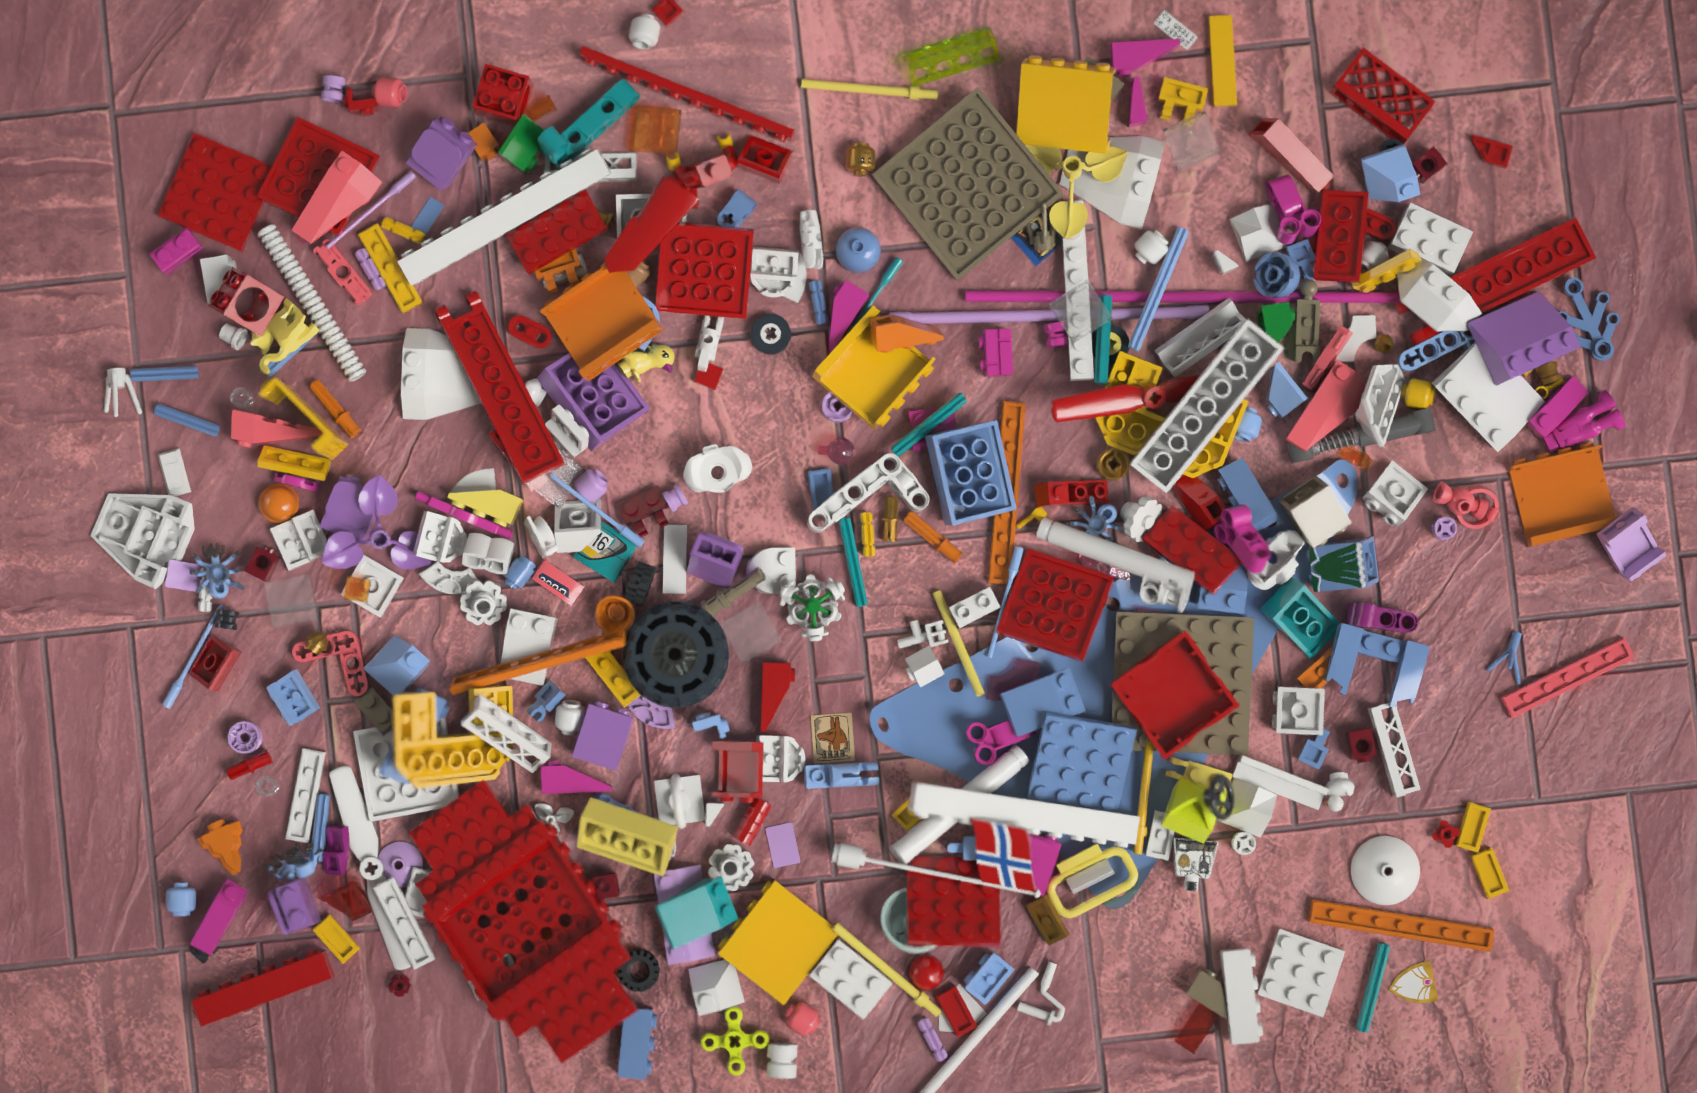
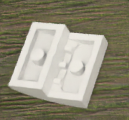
[270,510,327,572]

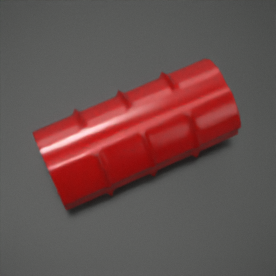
[733,798,772,846]

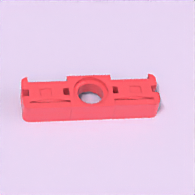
[313,239,372,305]
[1302,325,1353,392]

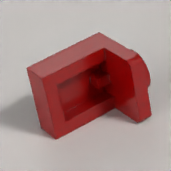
[343,88,379,116]

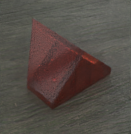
[318,879,373,921]

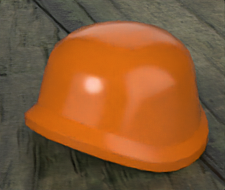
[258,484,299,523]
[595,595,635,633]

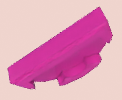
[273,472,319,492]

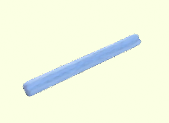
[1128,227,1189,351]

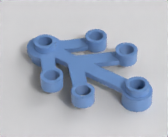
[1559,278,1620,361]

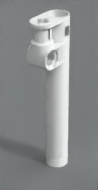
[1037,517,1195,612]
[889,745,1030,865]

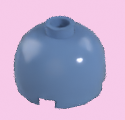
[836,227,881,273]
[1254,252,1300,298]

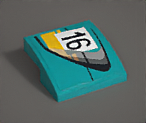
[573,521,637,583]

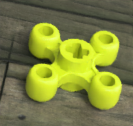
[700,1006,770,1076]

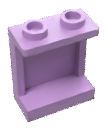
[1597,507,1666,581]

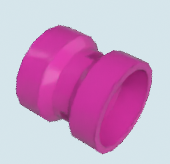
[1044,322,1068,348]

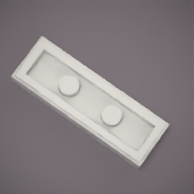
[663,525,687,594]

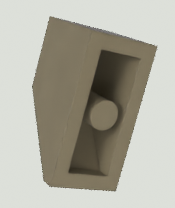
[1184,968,1228,1019]

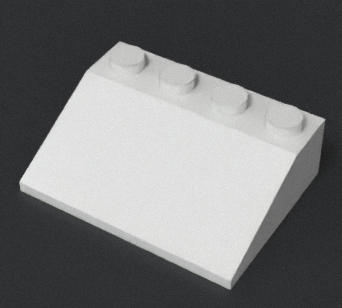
[1432,342,1545,452]

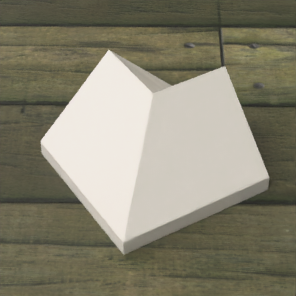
[1230,204,1289,262]
[1217,778,1277,838]

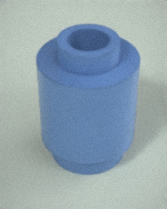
[503,555,536,590]

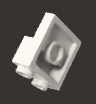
[1362,460,1428,527]
[1272,687,1325,735]

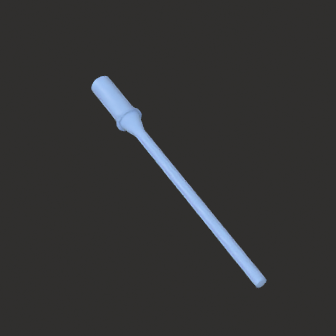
[549,473,645,548]
[987,547,1024,658]
[162,605,223,709]

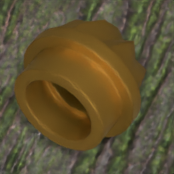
[304,632,328,655]

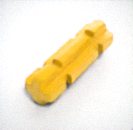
[381,217,425,244]
[860,512,875,557]

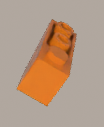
[870,314,944,353]

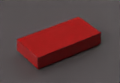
[935,985,978,1037]

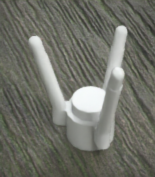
[104,368,142,417]

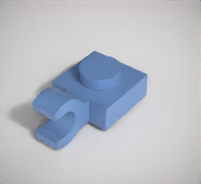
[1286,239,1315,280]
[526,680,565,723]
[1297,728,1330,770]

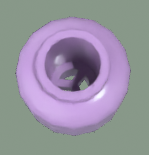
[574,469,608,503]

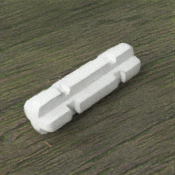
[198,567,212,612]

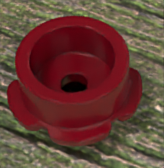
[388,974,411,997]

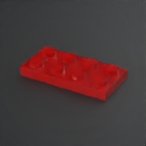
[507,189,608,275]
[1313,190,1370,283]
[1142,505,1242,596]

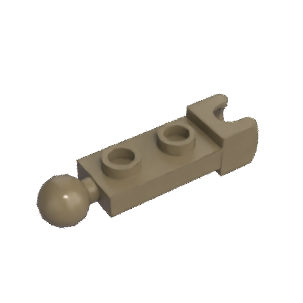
[1293,279,1320,363]

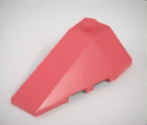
[292,151,382,244]
[1285,360,1366,452]
[231,410,324,448]

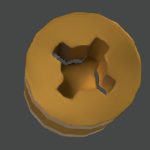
[1535,361,1563,386]

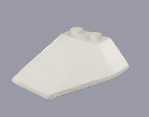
[1059,136,1165,229]
[401,328,482,420]
[90,494,195,589]

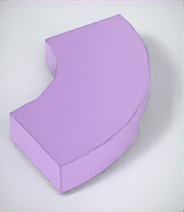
[628,695,676,729]

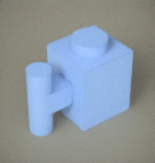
[947,836,976,860]

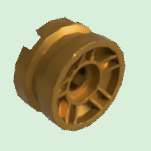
[1097,448,1130,481]

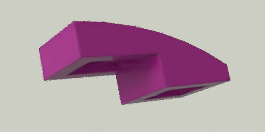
[322,825,349,876]

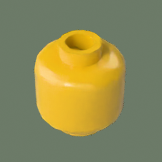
[1401,378,1436,410]

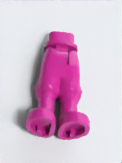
[1543,389,1626,452]

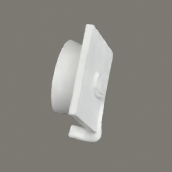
[523,516,559,559]

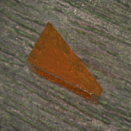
[526,95,557,122]
[1338,446,1373,472]

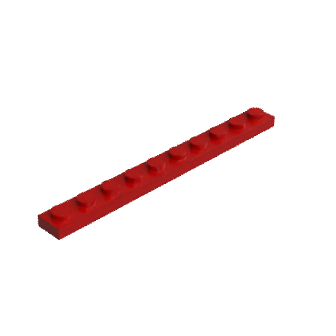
[579,46,795,143]

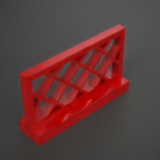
[1329,47,1436,144]

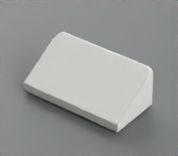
[1066,859,1115,894]

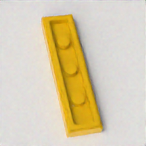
[1209,15,1237,107]
[358,223,423,314]

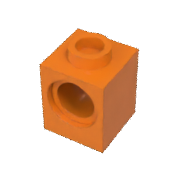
[468,122,501,161]

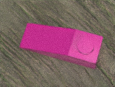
[1110,39,1181,77]
[828,280,869,353]
[1525,375,1589,438]
[541,761,613,794]
[190,879,247,956]

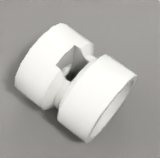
[767,1042,798,1078]

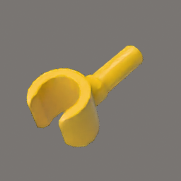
[1535,379,1564,399]
[1016,507,1048,529]

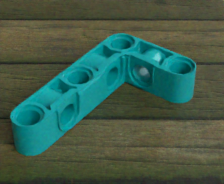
[538,79,641,170]

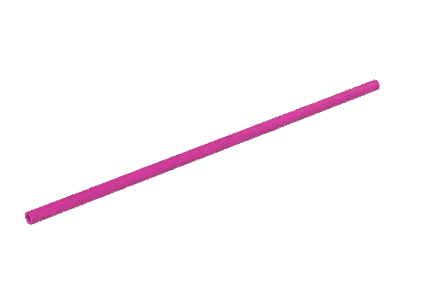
[965,290,1399,303]

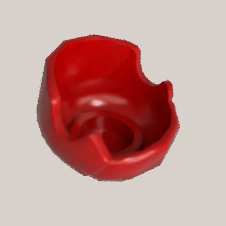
[908,954,944,991]

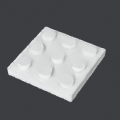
[1257,929,1345,1017]

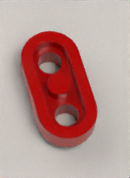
[1365,208,1396,241]
[508,315,552,349]

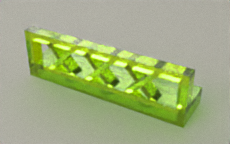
[903,27,1000,86]

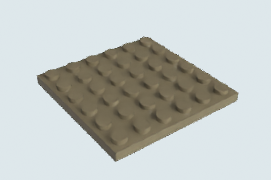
[872,87,1064,281]
[1111,611,1254,755]

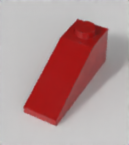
[761,663,795,732]

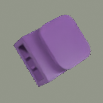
[406,116,478,191]
[319,474,375,545]
[687,532,744,589]
[572,701,634,771]
[268,878,322,935]

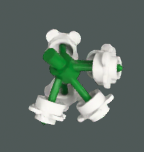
[779,574,845,641]

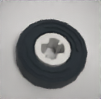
[750,314,791,355]

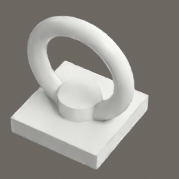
[654,774,705,829]

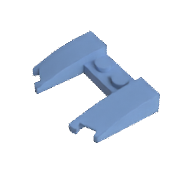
[1325,623,1430,708]

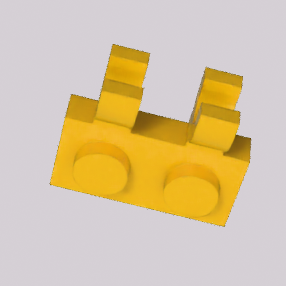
[1158,77,1208,127]

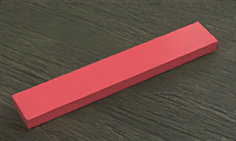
[1500,637,1635,718]

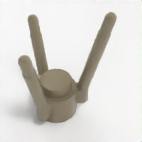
[1026,199,1059,250]

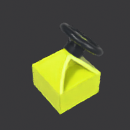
[1161,774,1235,844]

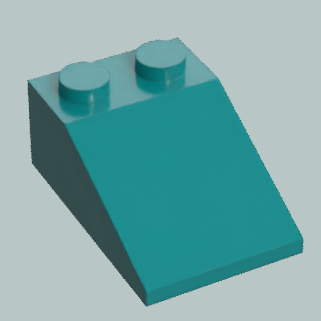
[1259,577,1340,660]
[655,876,738,949]

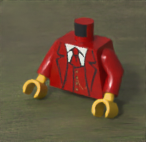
[666,132,738,188]

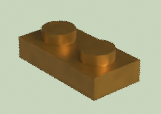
[1026,894,1070,946]

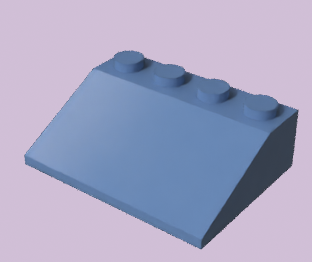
[925,420,1017,526]

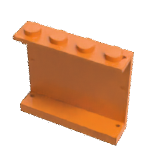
[540,262,664,381]
[1508,442,1620,547]

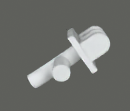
[898,620,949,648]

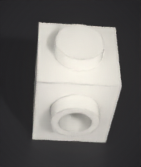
[905,646,944,687]

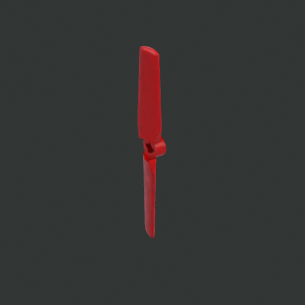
[1051,375,1200,422]

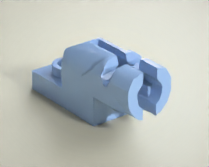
[804,762,879,789]

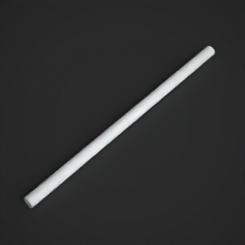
[919,966,1039,1093]

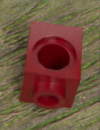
[1412,146,1448,184]
[244,545,281,582]
[1345,728,1377,763]
[592,873,620,900]

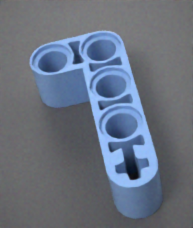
[1395,331,1475,373]

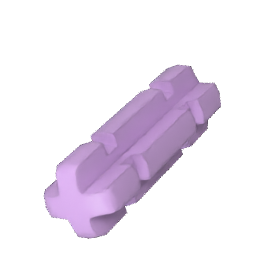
[355,248,386,291]
[918,1017,948,1062]

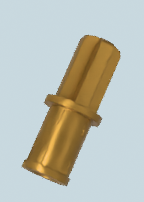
[882,496,900,542]

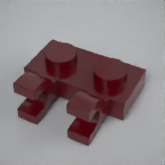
[617,485,669,538]

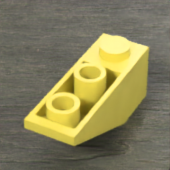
[447,490,523,527]

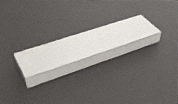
[285,748,326,843]
[373,876,436,970]

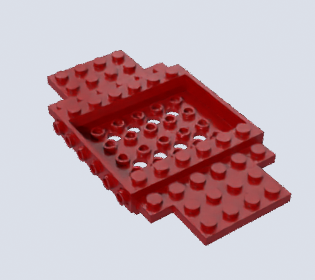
[409,780,639,1064]

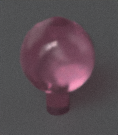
[818,437,856,465]

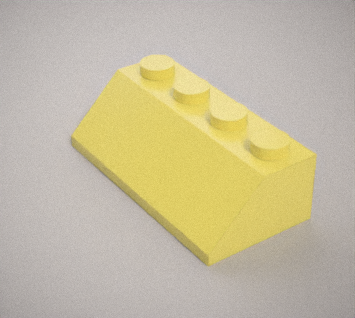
[577,798,678,877]

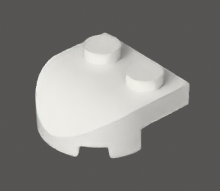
[750,247,799,297]
[545,404,589,459]
[413,511,467,562]
[746,548,796,594]
[756,735,805,782]

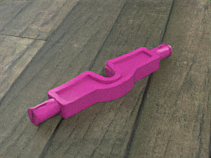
[415,491,514,540]

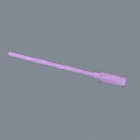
[326,170,416,249]

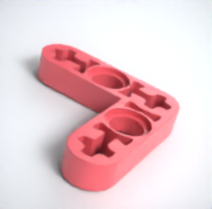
[292,631,369,696]

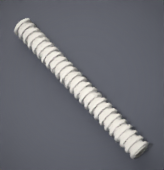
[257,224,366,382]

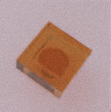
[344,576,371,603]

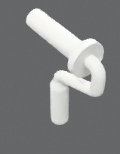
[1017,961,1065,1026]

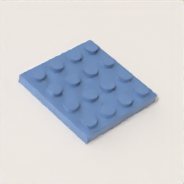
[1026,712,1137,813]

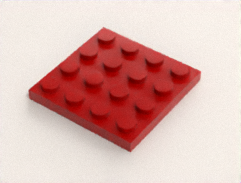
[257,117,381,237]
[157,133,272,252]
[655,222,754,319]
[996,548,1115,662]
[906,856,1001,947]

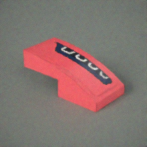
[531,559,584,606]

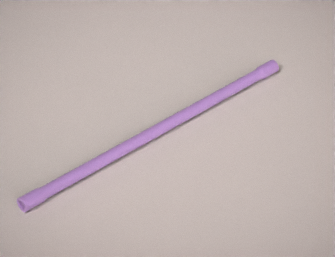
[889,305,1209,324]

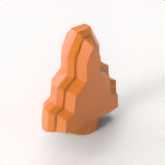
[197,819,243,875]

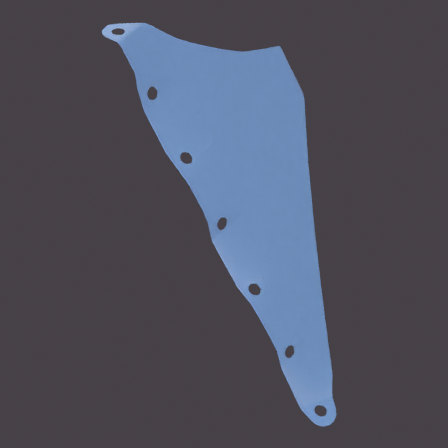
[870,460,1359,909]

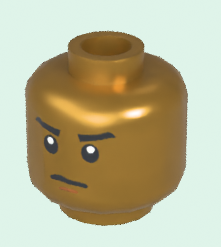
[845,142,875,177]

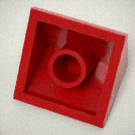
[737,135,793,184]
[187,634,242,691]

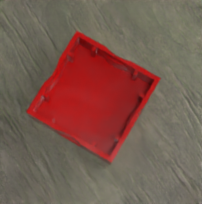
[1108,630,1240,760]

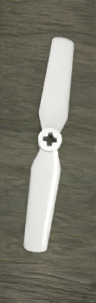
[329,766,412,970]

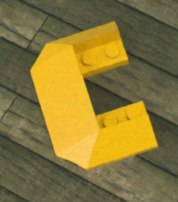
[1096,351,1249,478]
[393,686,514,788]

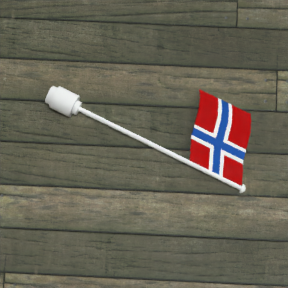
[832,817,1041,898]

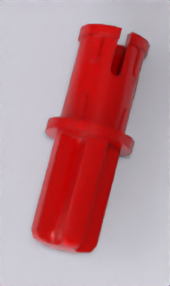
[226,749,273,780]

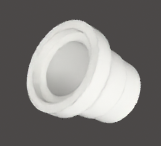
[219,323,248,350]

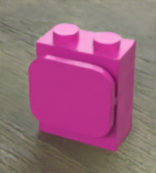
[1029,833,1061,896]

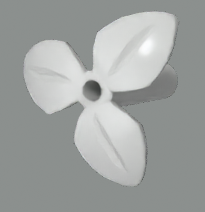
[535,803,574,836]

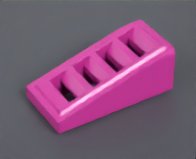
[1128,76,1147,128]

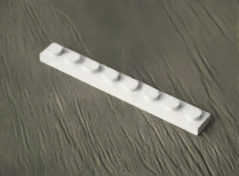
[1062,200,1094,381]

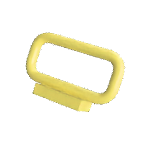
[1046,843,1138,918]

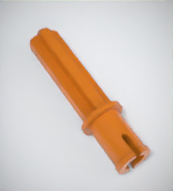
[310,379,362,439]
[904,511,963,564]

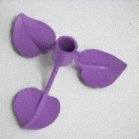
[322,475,431,569]

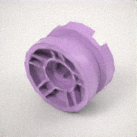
[822,392,853,423]
[227,721,263,754]

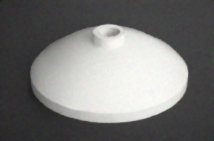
[1350,836,1420,905]

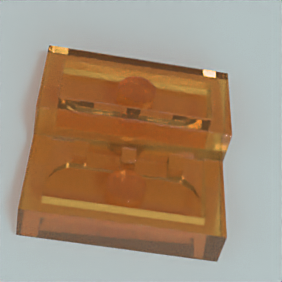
[628,105,682,155]

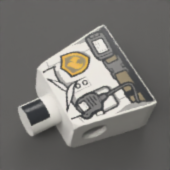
[1172,838,1218,891]

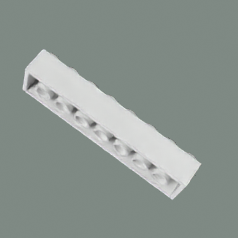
[1130,318,1284,493]

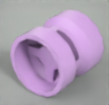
[320,75,346,103]

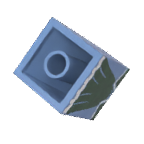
[1306,536,1379,592]

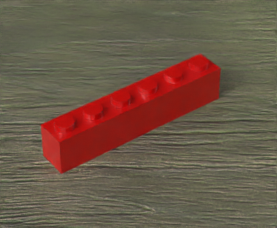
[192,949,335,1027]

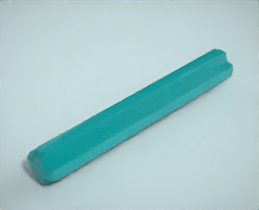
[1094,294,1112,385]
[891,392,967,457]
[839,517,868,607]
[1356,942,1391,1033]

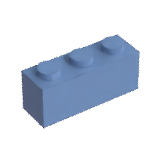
[1217,457,1277,531]
[618,1006,657,1080]

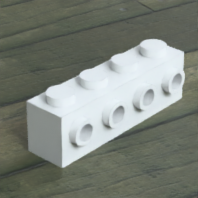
[1220,948,1263,1045]

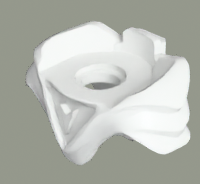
[683,444,752,493]
[1247,530,1305,590]

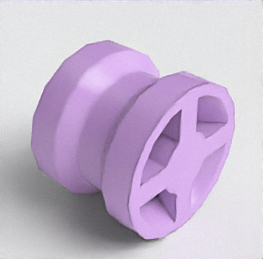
[662,484,689,512]
[1431,517,1457,540]

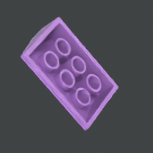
[1467,291,1581,386]
[537,353,650,452]

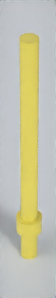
[801,79,938,100]
[832,923,942,1017]

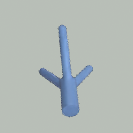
[1487,631,1522,685]

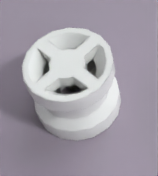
[1231,832,1256,855]

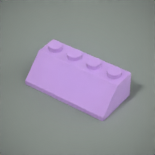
[654,865,715,965]

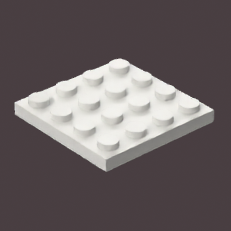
[353,718,460,822]

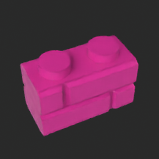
[150,227,204,276]
[979,329,1013,378]

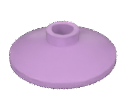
[377,841,423,888]

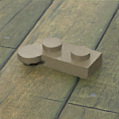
[354,687,394,736]

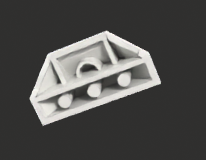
[1397,259,1482,332]
[1356,364,1406,447]

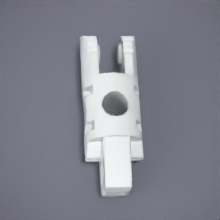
[800,210,823,269]
[695,315,724,372]

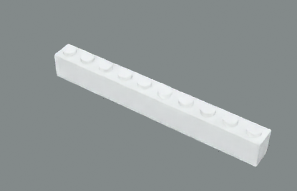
[397,148,612,286]
[908,782,1140,848]

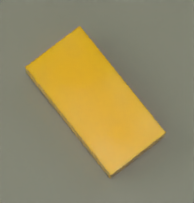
[1455,802,1491,853]
[1470,848,1509,899]
[312,914,361,964]

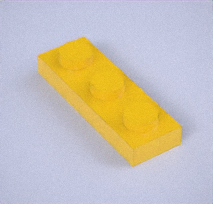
[1351,249,1422,293]
[258,445,331,481]
[585,651,641,708]

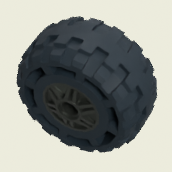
[623,602,729,707]

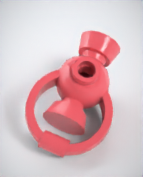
[1433,482,1500,529]

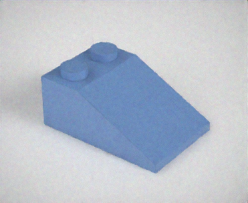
[1195,543,1248,614]
[1000,668,1086,737]

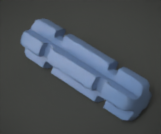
[809,280,828,325]

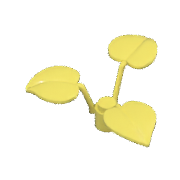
[1025,145,1127,239]

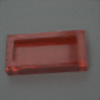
[1174,1002,1219,1054]

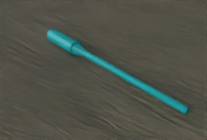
[845,257,903,336]

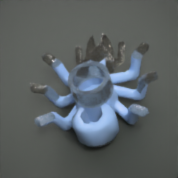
[1065,496,1125,543]
[189,543,246,599]
[262,842,323,882]

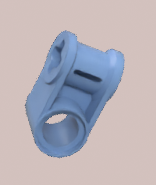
[717,189,758,227]

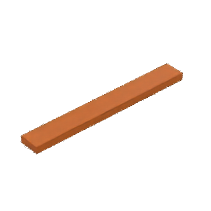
[988,401,1026,585]
[449,629,627,695]
[1308,899,1495,952]

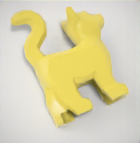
[250,298,320,374]

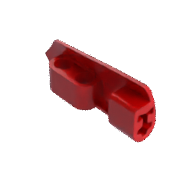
[605,176,699,273]

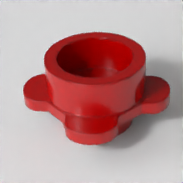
[1432,820,1460,848]

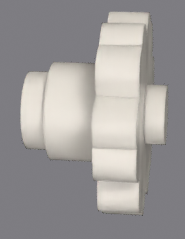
[1120,496,1163,542]
[460,579,507,625]
[708,844,754,891]

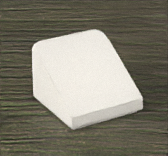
[1212,250,1239,276]
[705,803,725,826]

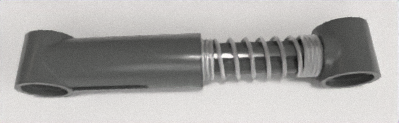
[1286,408,1436,464]

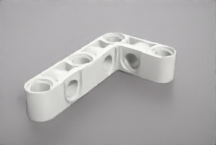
[807,453,929,533]

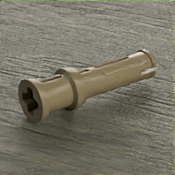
[701,567,767,618]

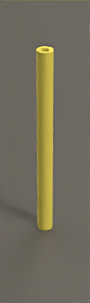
[933,590,985,697]

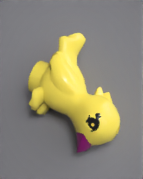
[617,344,675,383]

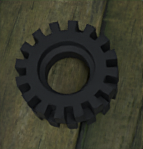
[625,561,656,606]
[617,949,660,992]

